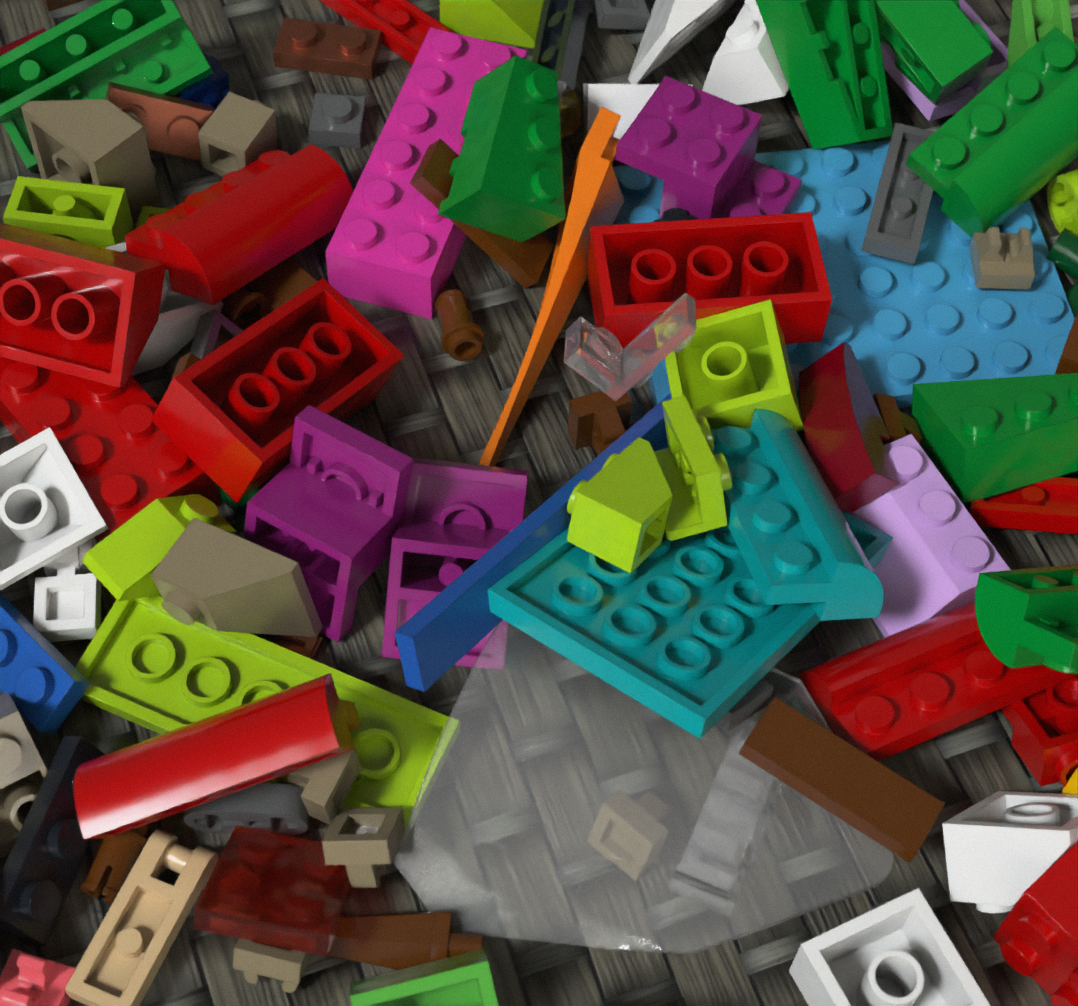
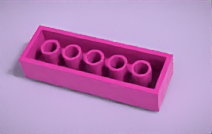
[325,27,527,320]

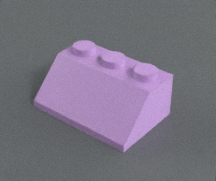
[841,434,1011,637]

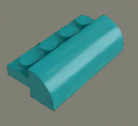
[710,409,884,621]

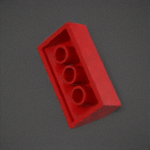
[0,222,166,388]

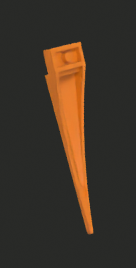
[478,107,624,467]

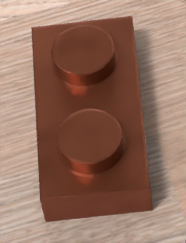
[273,18,382,80]
[105,82,215,161]

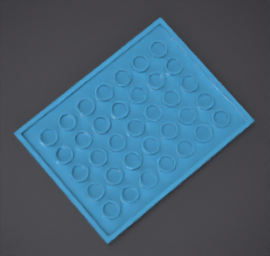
[613,141,1075,411]

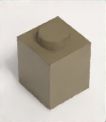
[198,91,278,176]

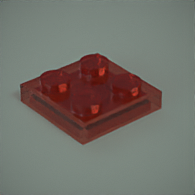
[194,825,354,957]

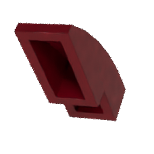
[799,342,900,513]

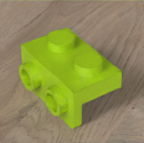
[654,396,732,541]

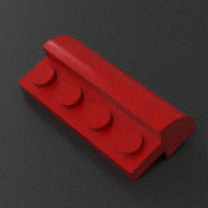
[124,144,353,305]
[796,600,1077,762]
[74,674,362,839]

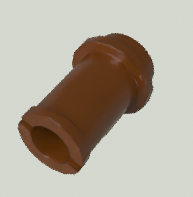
[434,289,484,361]
[80,825,150,904]

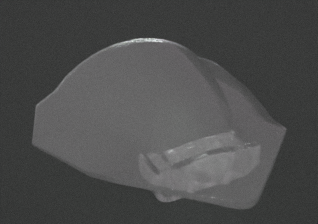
[393,620,893,954]

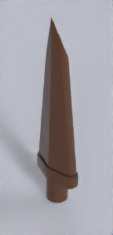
[313,910,484,970]

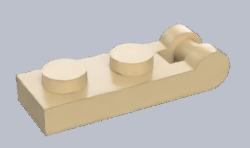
[64,829,219,1006]

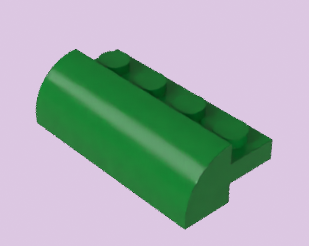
[0,0,214,173]
[906,26,1078,238]
[975,564,1078,673]

